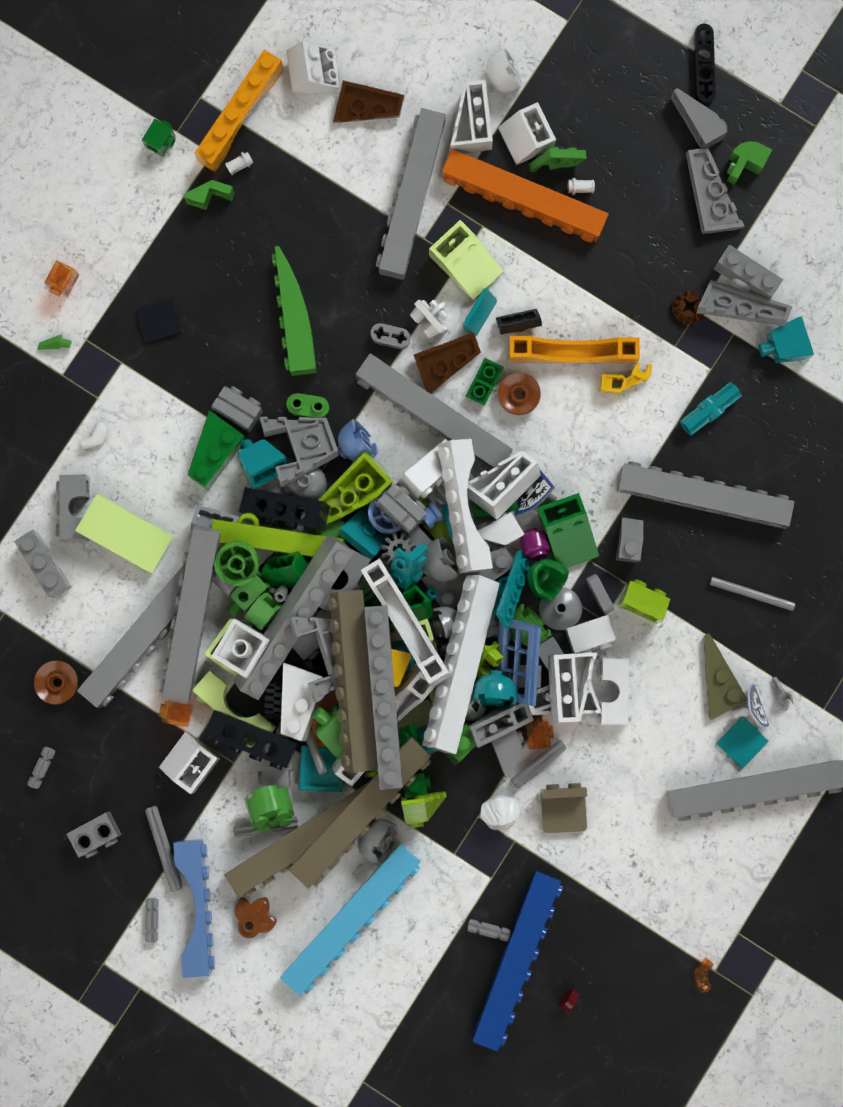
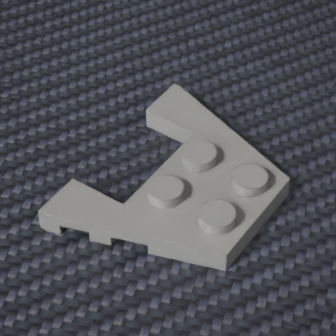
[259,417,339,487]
[288,617,337,702]

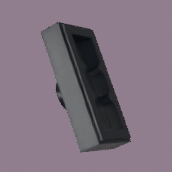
[496,309,542,335]

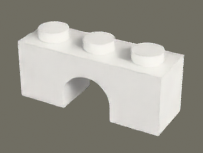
[599,658,633,725]

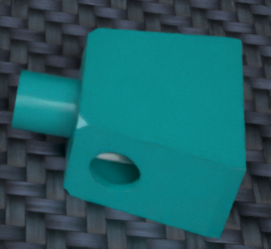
[758,316,814,363]
[238,439,287,489]

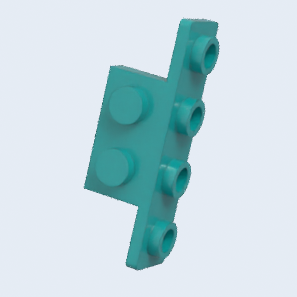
[492,551,530,628]

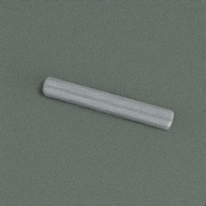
[145,806,183,892]

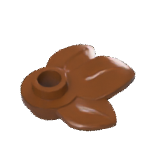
[235,897,277,938]

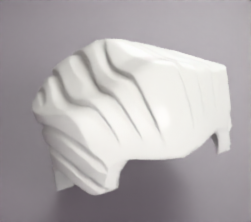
[481,794,520,830]

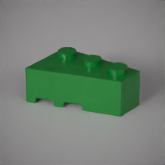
[187,410,246,491]
[364,582,433,629]

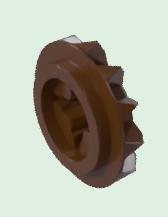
[672,290,705,325]

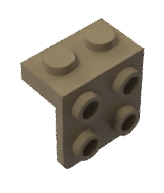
[541,783,587,833]

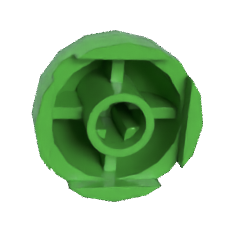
[214,540,260,586]
[510,604,551,647]

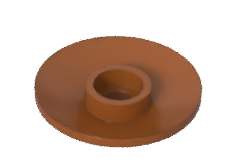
[498,373,541,415]
[34,661,78,704]

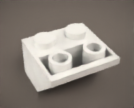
[286,41,340,94]
[498,102,556,165]
[159,732,220,794]

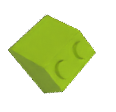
[617,579,670,624]

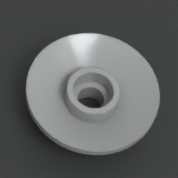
[539,587,582,630]

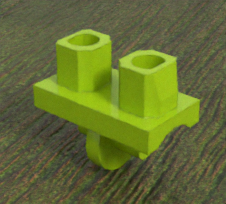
[476,641,504,678]

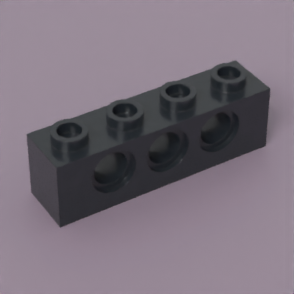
[239,487,331,533]
[204,710,298,770]

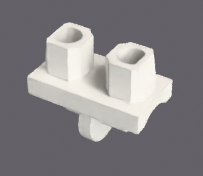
[410,300,449,338]

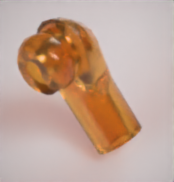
[694,957,714,993]

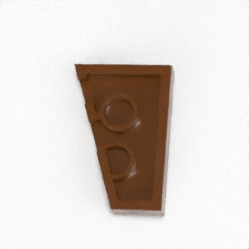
[333,80,405,123]
[413,332,481,393]

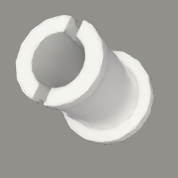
[225,152,253,175]
[568,178,595,195]

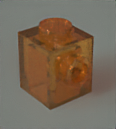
[44,260,79,297]
[159,700,194,727]
[525,717,554,750]

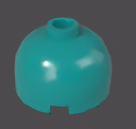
[472,670,517,707]

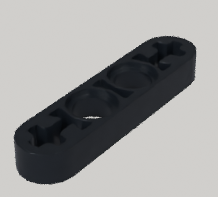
[693,23,716,106]

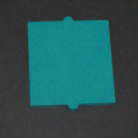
[716,717,769,769]

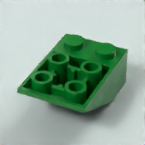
[536,493,599,568]

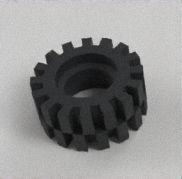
[265,680,283,720]

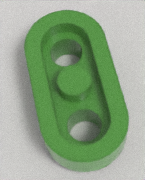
[287,393,330,418]

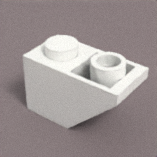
[476,512,524,547]

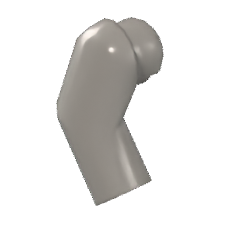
[269,585,288,602]

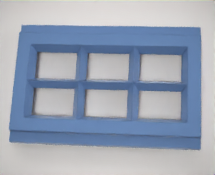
[496,619,541,706]

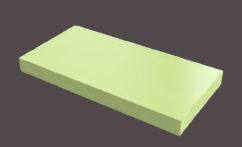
[75,493,174,574]

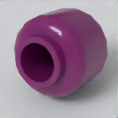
[520,528,551,561]

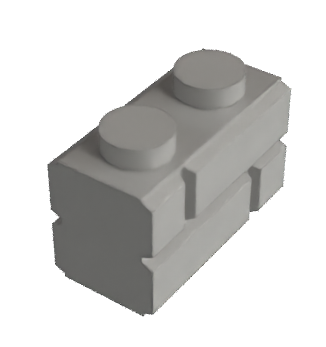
[211,386,263,433]
[376,484,427,535]

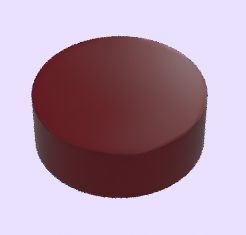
[559,988,579,1012]

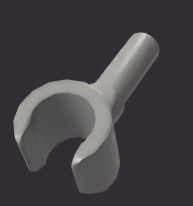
[772,677,794,708]

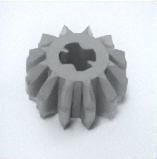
[381,533,417,566]

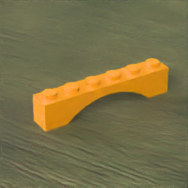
[194,49,284,172]
[509,336,640,364]

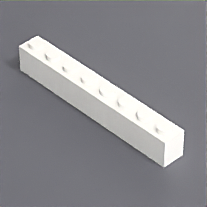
[422,575,500,754]

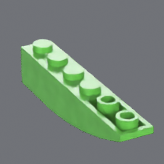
[272,246,317,376]

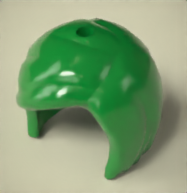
[527,559,569,602]

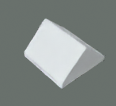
[211,618,270,679]

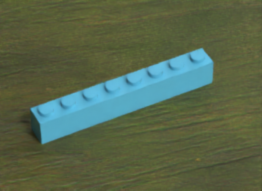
[280,843,420,996]

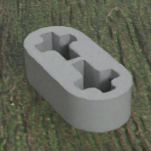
[371,323,410,349]
[586,574,614,615]

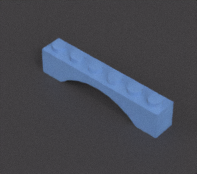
[173,839,215,978]

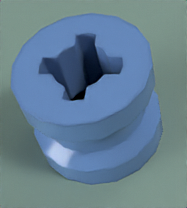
[423,502,444,529]

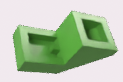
[184,180,235,210]

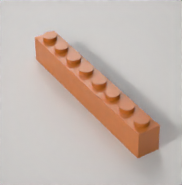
[441,149,609,242]

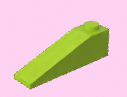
[305,452,393,526]
[401,791,447,828]

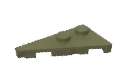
[704,633,748,720]

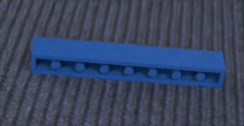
[472,870,563,1052]

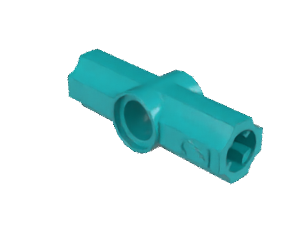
[680,382,742,436]

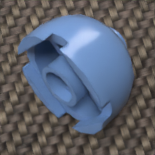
[338,419,379,462]

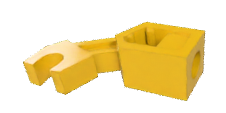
[599,363,652,396]

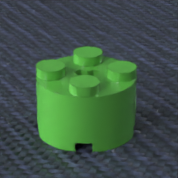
[245,785,294,833]

